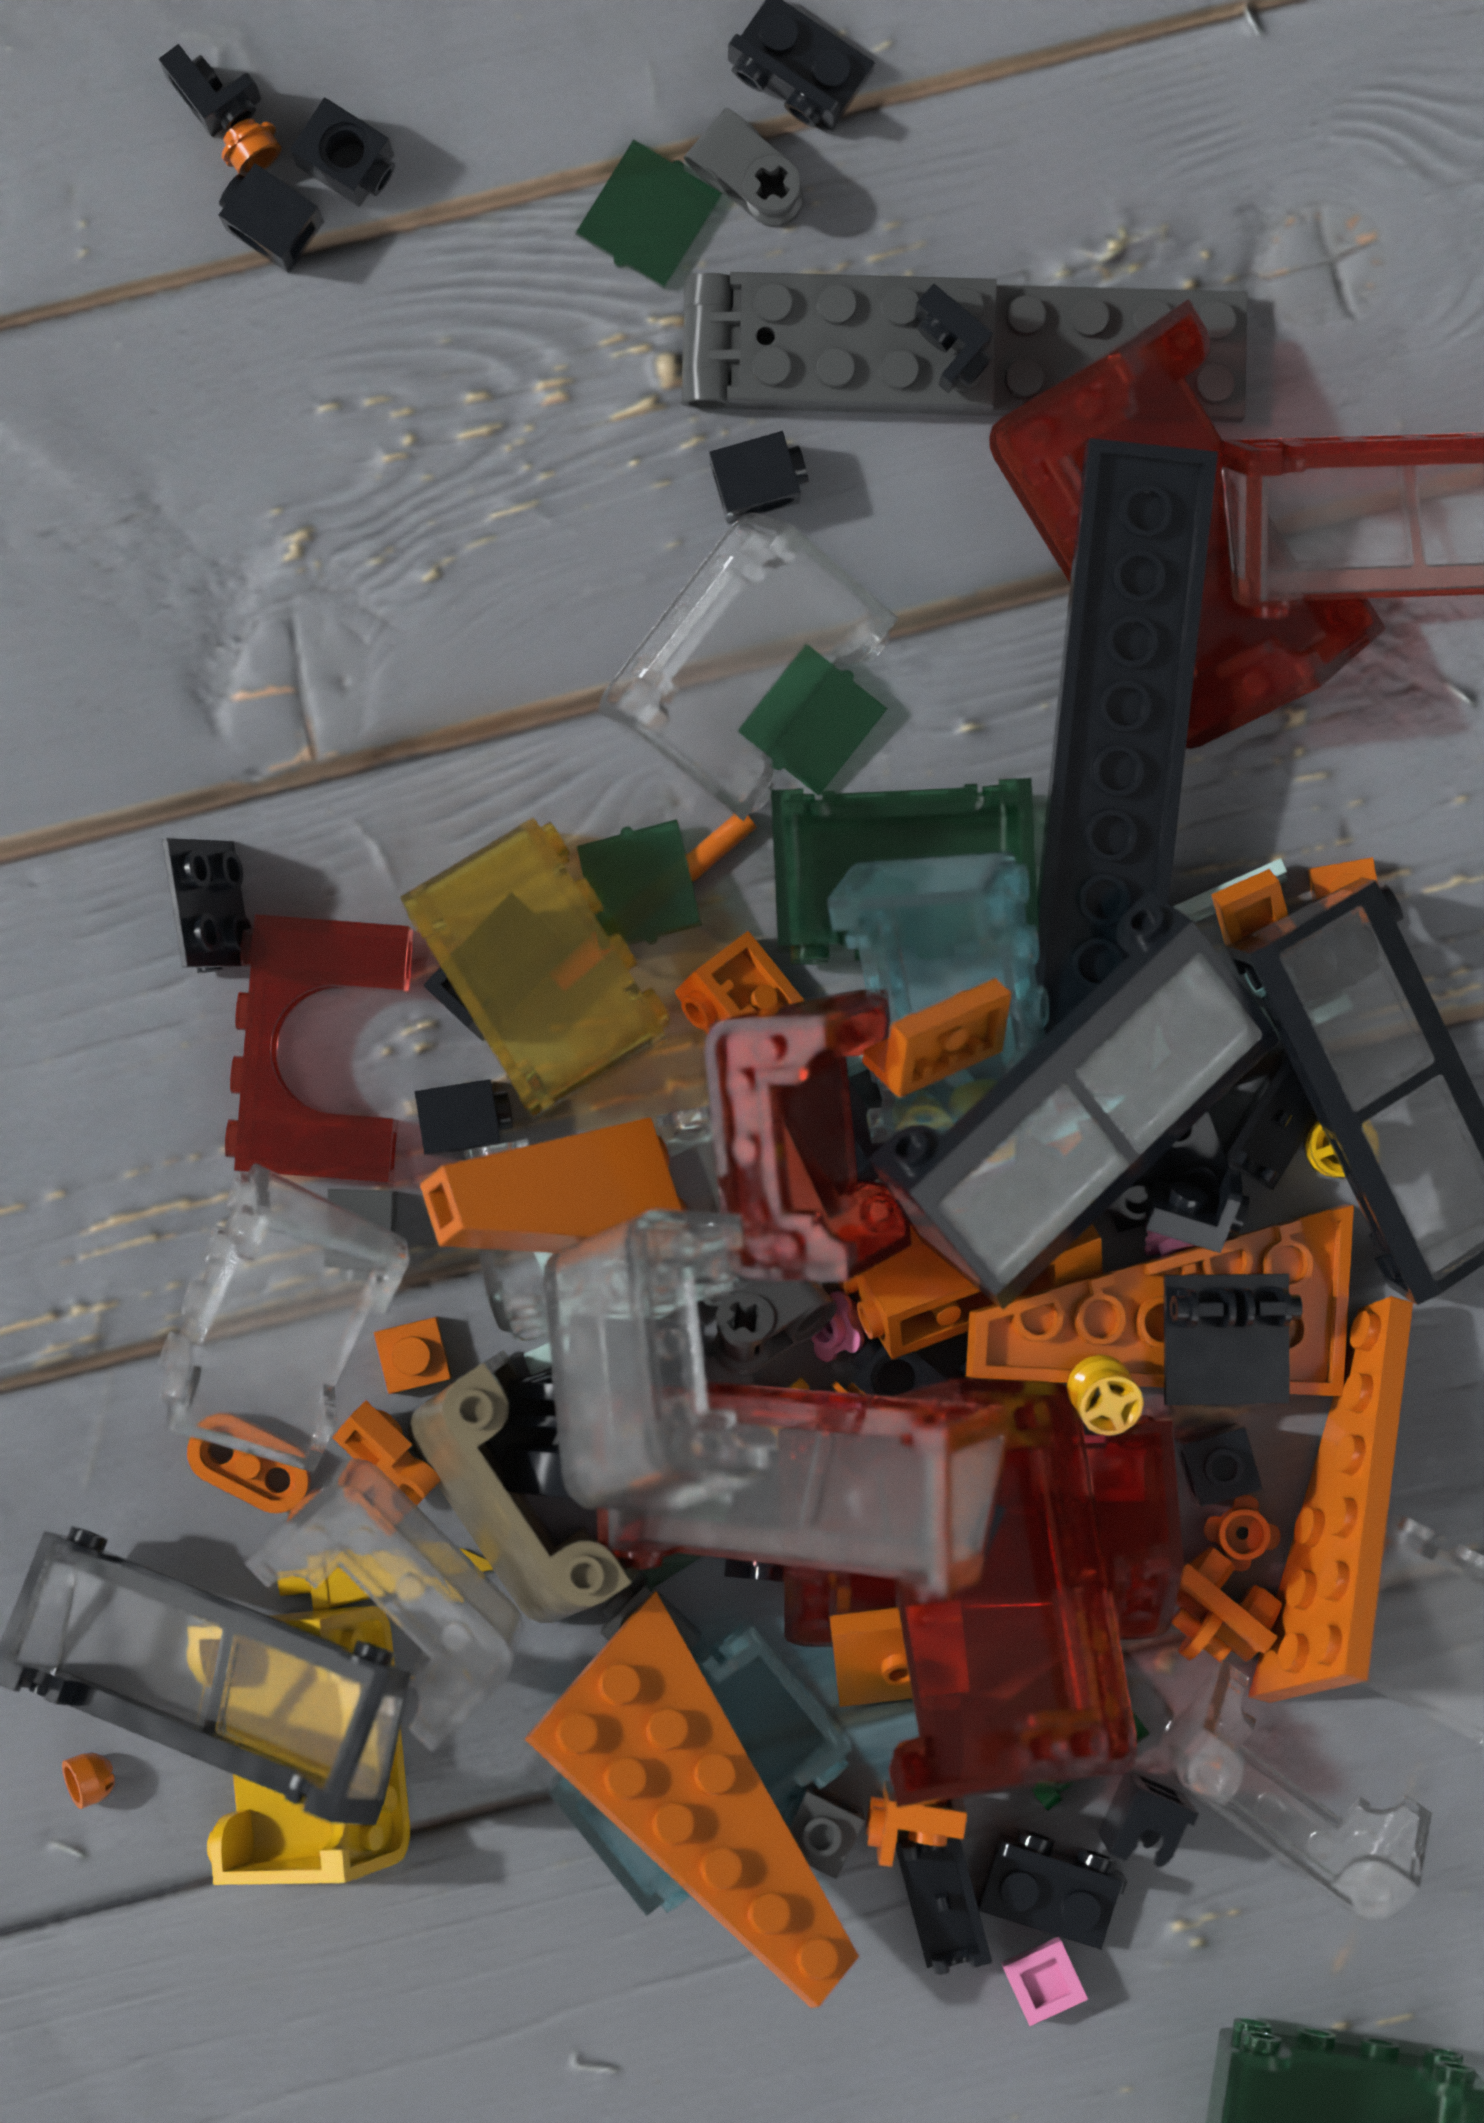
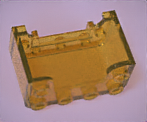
[399,817,671,1123]

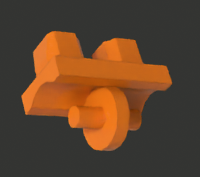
[1157,1547,1282,1663]

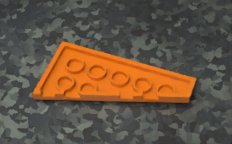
[966,1204,1354,1397]
[1248,1296,1413,1703]
[524,1591,859,2008]

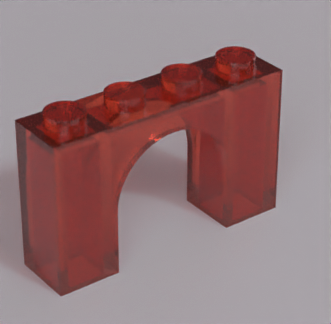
[225,914,414,1183]

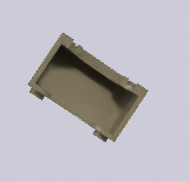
[408,1350,646,1623]

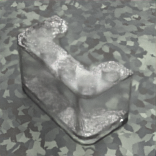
[543,1209,770,1511]
[245,1459,524,1752]

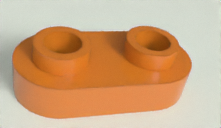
[187,1419,311,1513]

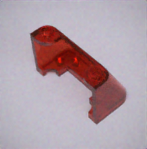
[704,989,912,1281]

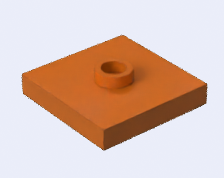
[830,1601,967,1707]

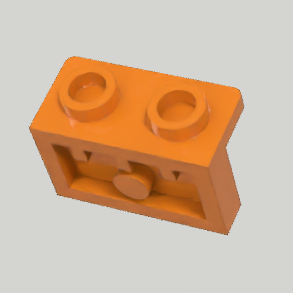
[675,931,828,1089]
[862,978,1012,1098]
[865,1780,967,1867]

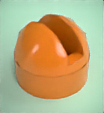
[62,1752,115,1809]

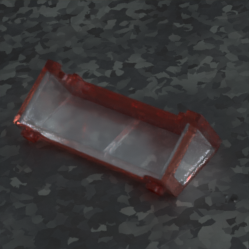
[1219,432,1484,618]
[594,1381,1009,1602]

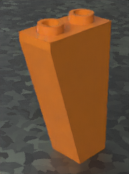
[419,1117,692,1259]
[832,1210,1103,1359]

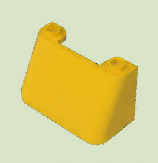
[189,1606,410,1885]

